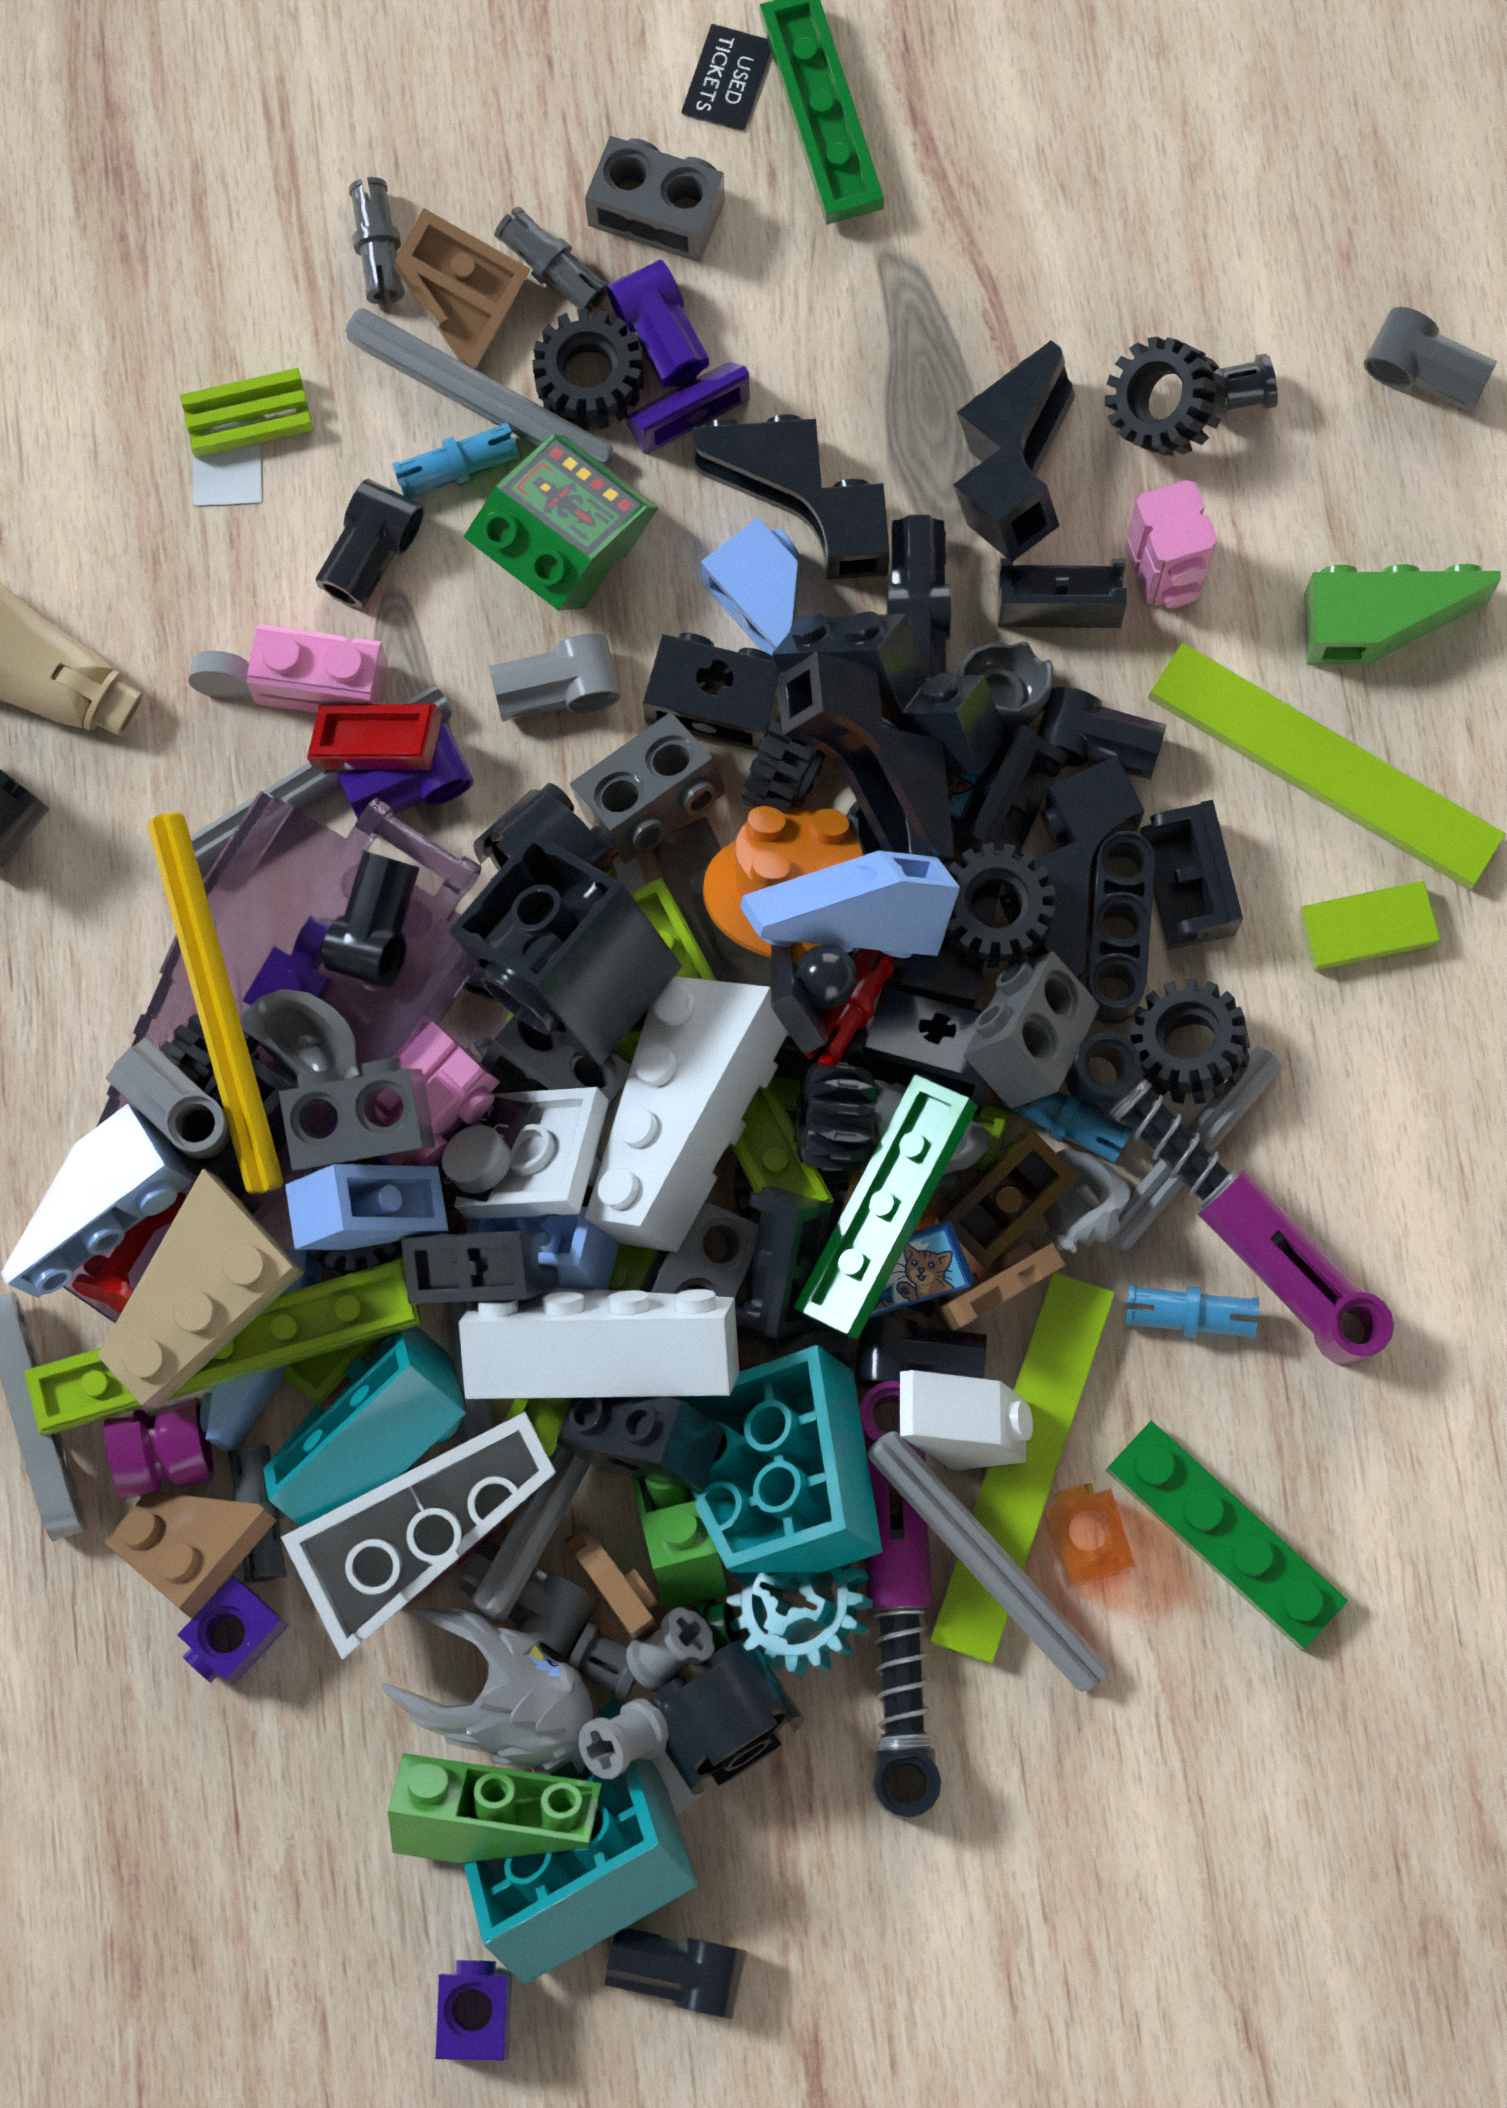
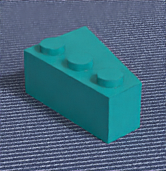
[263,1326,466,1527]

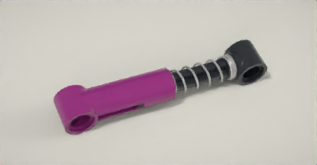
[1065,1032,1394,1365]
[860,1381,941,1820]

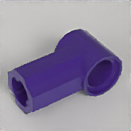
[606,259,709,388]
[338,723,474,829]

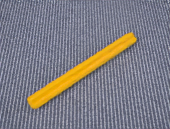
[147,812,284,1195]

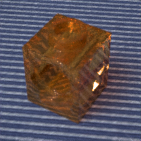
[1043,1483,1135,1590]

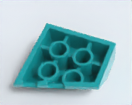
[669,1345,882,1573]
[463,1698,698,1985]

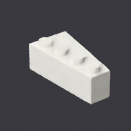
[585,976,790,1253]
[459,1287,739,1399]
[281,1412,556,1660]

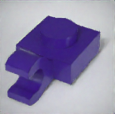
[242,915,333,1006]

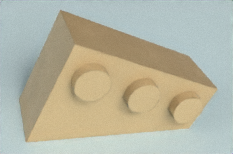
[97,1169,305,1408]

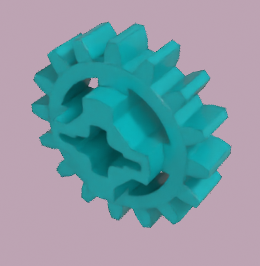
[727,1562,873,1676]

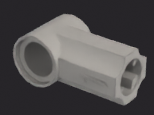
[489,634,621,722]
[105,1037,231,1160]

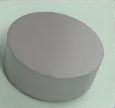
[188,650,250,700]
[442,1125,512,1193]

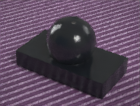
[771,942,858,1054]

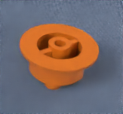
[703,806,863,958]

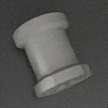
[626,1607,714,1692]
[578,1699,669,1779]

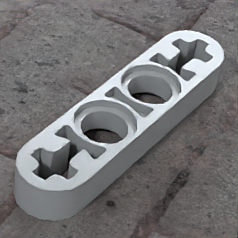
[0,1292,86,1542]

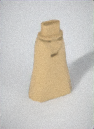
[0,583,143,736]

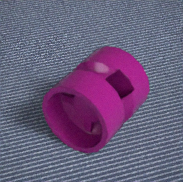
[104,1397,215,1499]

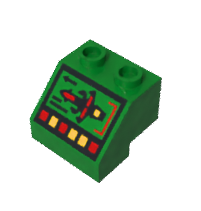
[463,435,659,611]

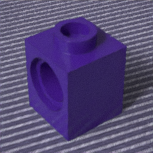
[177,1575,289,1684]
[435,1960,512,2061]

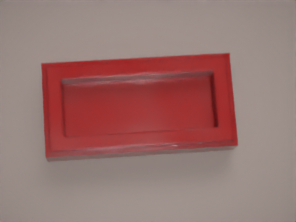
[307,704,442,770]

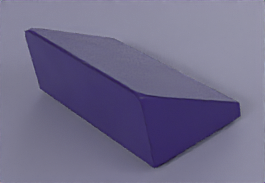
[625,362,750,453]

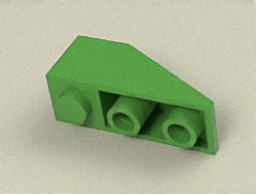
[1304,564,1501,664]
[631,1396,728,1612]
[388,1753,602,1863]

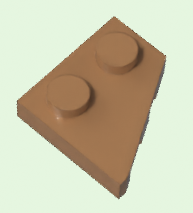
[394,208,531,370]
[934,1240,1065,1331]
[103,1492,277,1619]
[564,1525,660,1640]

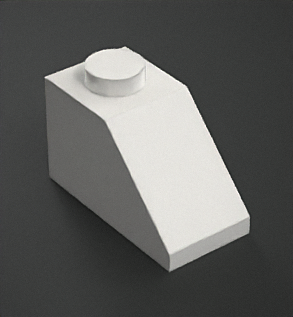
[900,1370,1033,1471]

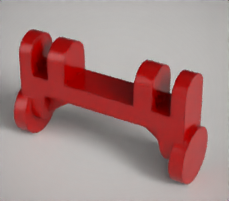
[72,1192,188,1314]

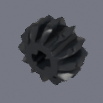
[793,1062,878,1173]

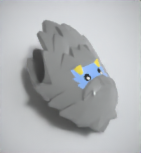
[382,1607,594,1775]

